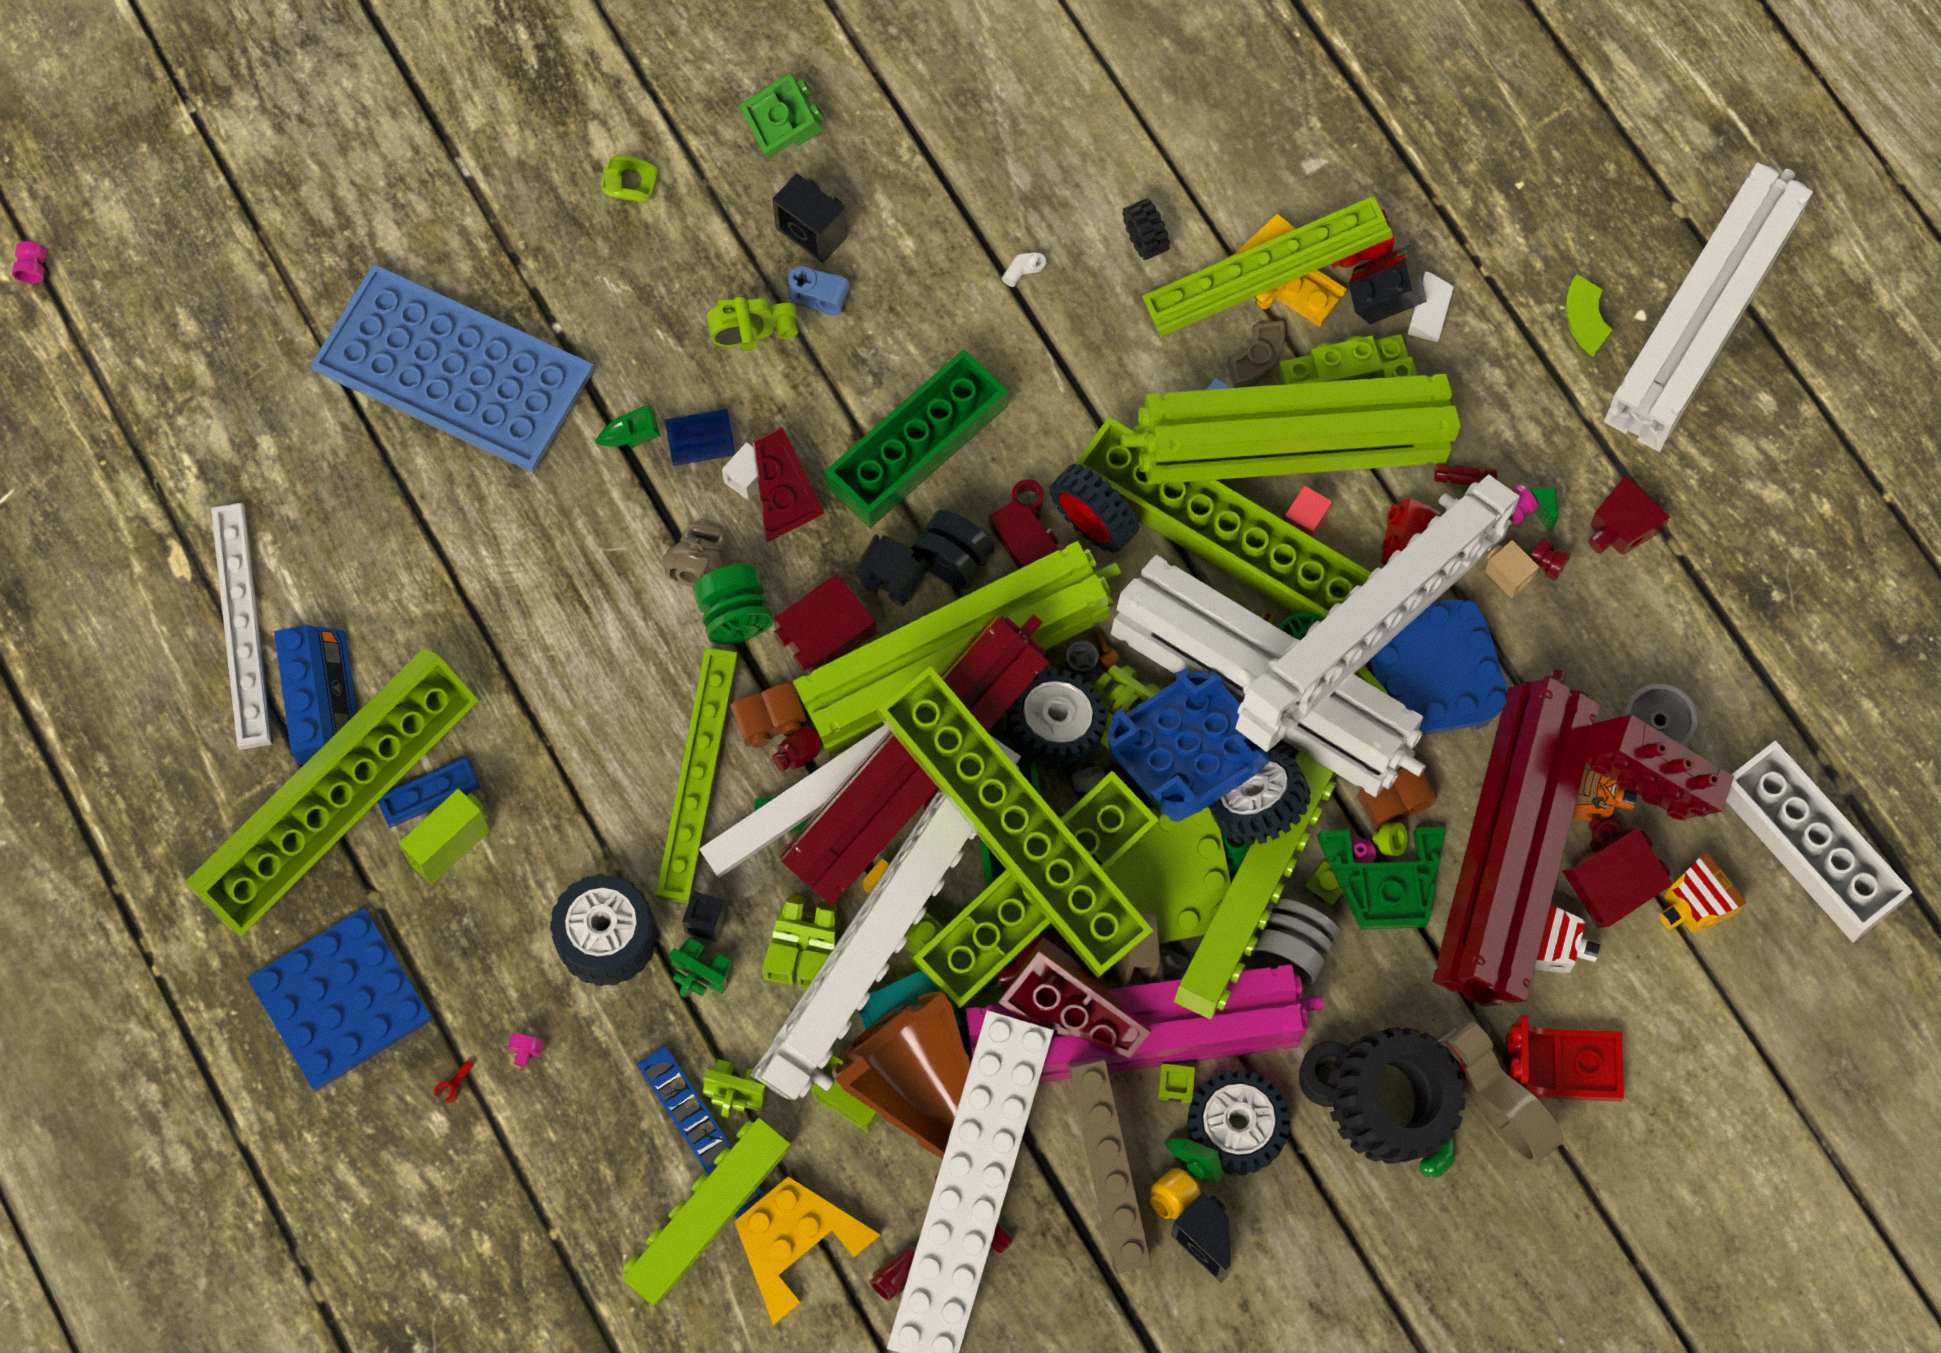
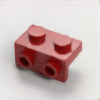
[1381,498,1441,565]

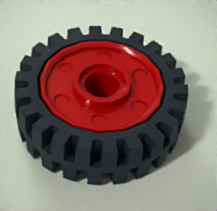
[1049,464,1140,553]

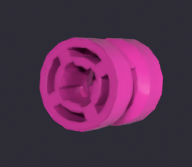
[12,241,48,284]

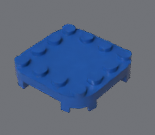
[1366,600,1507,735]
[1107,668,1270,822]

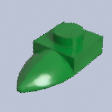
[595,405,660,448]
[1164,1138,1224,1184]

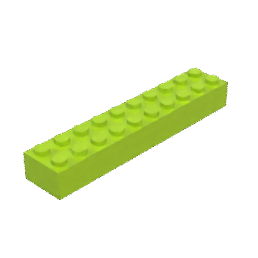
[1075,417,1371,619]
[184,648,479,937]
[877,665,1154,978]

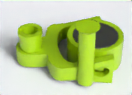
[706,297,798,351]

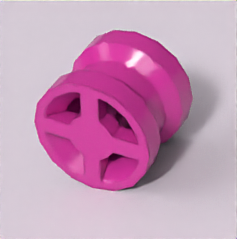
[1510,484,1538,525]

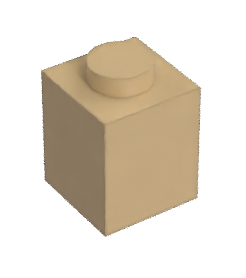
[1485,540,1539,599]

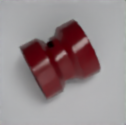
[1530,537,1572,581]

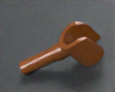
[1092,629,1120,673]

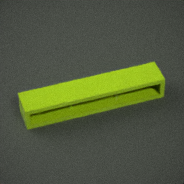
[622,1118,791,1308]

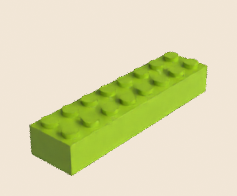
[912,771,1159,1010]

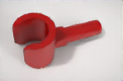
[434,1060,473,1103]

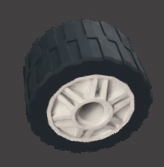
[550,874,657,986]

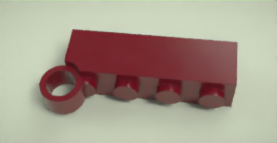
[988,479,1060,569]

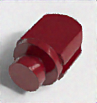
[772,727,821,772]

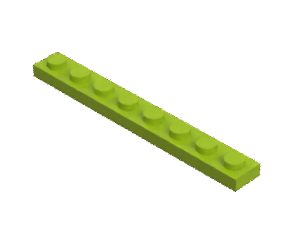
[656,648,738,904]

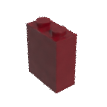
[773,574,877,673]
[1562,827,1673,928]

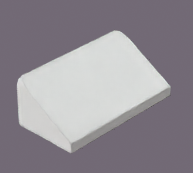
[1408,271,1454,343]

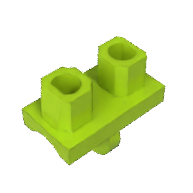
[702,1059,765,1118]

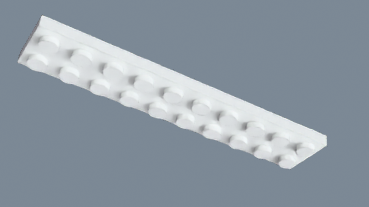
[887,1010,1054,1353]

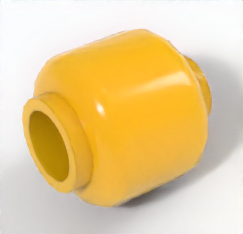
[1150,1168,1201,1219]

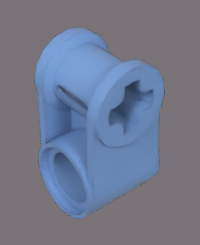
[788,266,850,315]

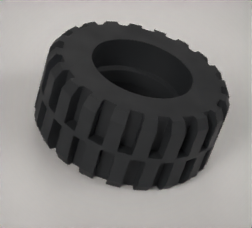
[1327,1027,1466,1164]

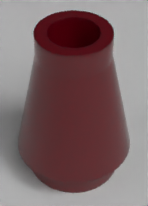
[870,1248,914,1301]

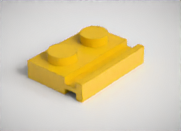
[1276,270,1347,327]

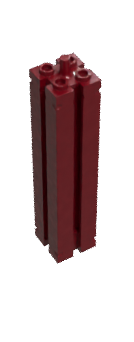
[779,614,1049,906]
[1432,669,1600,1007]

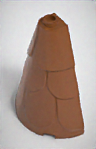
[832,991,970,1159]

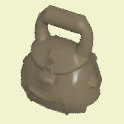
[663,522,726,587]

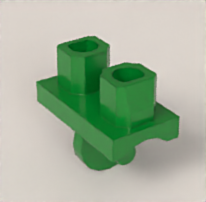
[669,937,732,998]

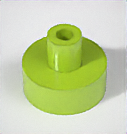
[1372,822,1408,856]

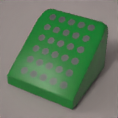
[1530,488,1558,530]

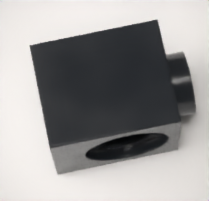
[682,891,728,943]

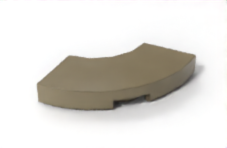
[1228,320,1285,388]

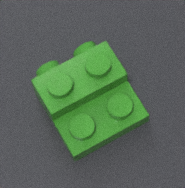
[739,73,825,158]

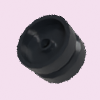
[911,510,995,589]

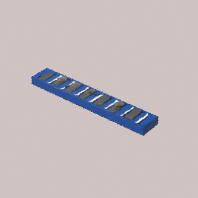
[637,1046,764,1219]

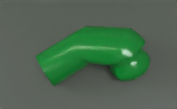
[1419,1136,1455,1178]

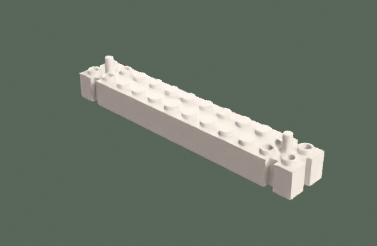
[1235,475,1520,752]
[750,734,1021,1100]

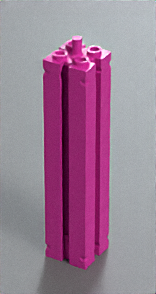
[966,964,1323,1083]

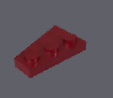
[752,426,824,542]

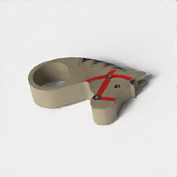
[1434,1022,1564,1165]

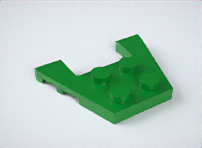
[1317,827,1446,930]

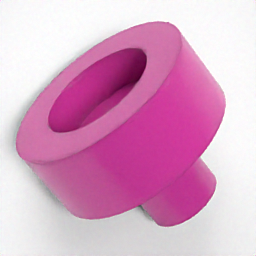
[1351,837,1376,863]
[508,1034,544,1067]

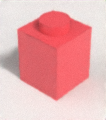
[1284,485,1332,538]

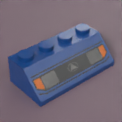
[274,625,358,765]

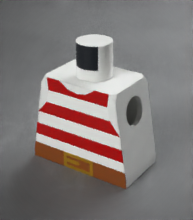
[1534,904,1600,973]

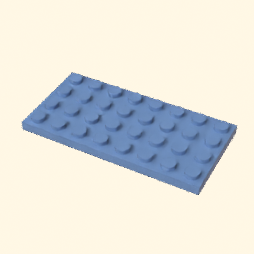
[310,264,595,473]

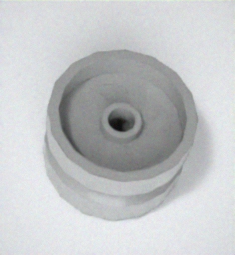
[1621,684,1698,747]

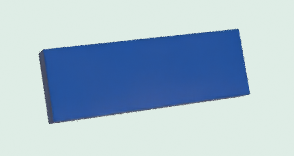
[377,756,481,828]

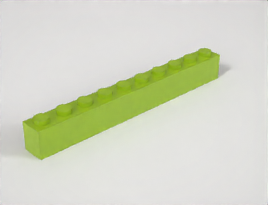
[1174,751,1341,1020]

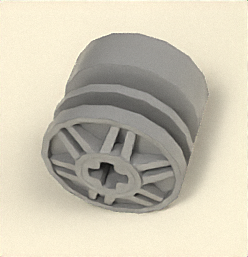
[1252,899,1340,985]

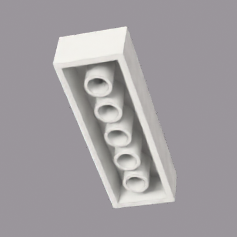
[1726,740,1912,943]

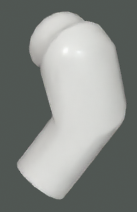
[1002,252,1046,287]

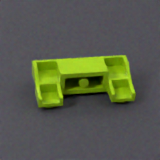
[1278,334,1418,385]

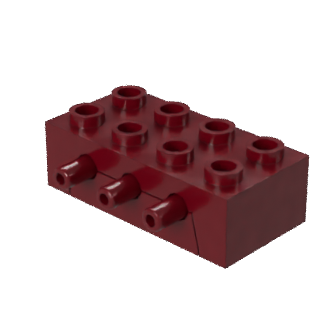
[1579,714,1734,821]

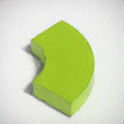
[1565,274,1613,357]

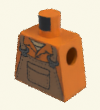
[1572,764,1637,821]

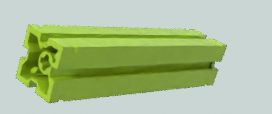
[1120,374,1461,485]
[793,541,1121,756]

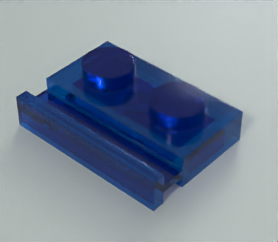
[665,409,736,466]

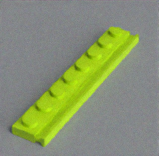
[1142,196,1393,338]

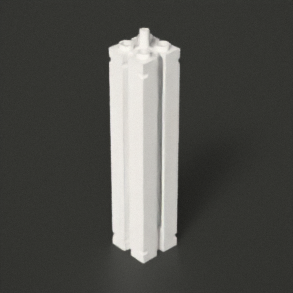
[1604,162,1813,452]
[1111,555,1426,798]

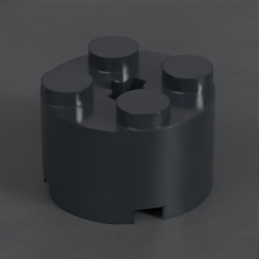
[855,534,930,607]

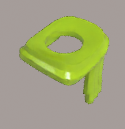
[601,156,657,203]

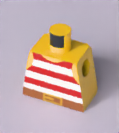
[1659,852,1747,933]

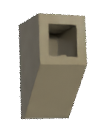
[1109,911,1160,988]

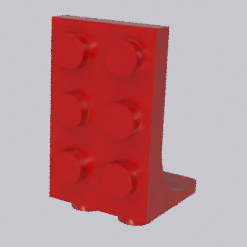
[1505,1015,1624,1102]

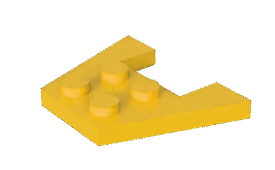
[734,1177,880,1326]

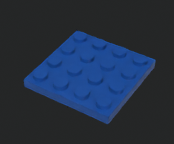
[247,908,433,1092]

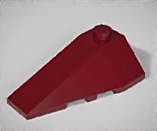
[998,937,1151,1058]

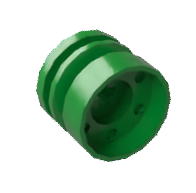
[692,564,774,645]

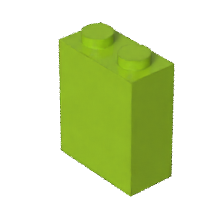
[398,789,490,886]

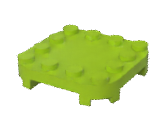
[1106,807,1231,944]

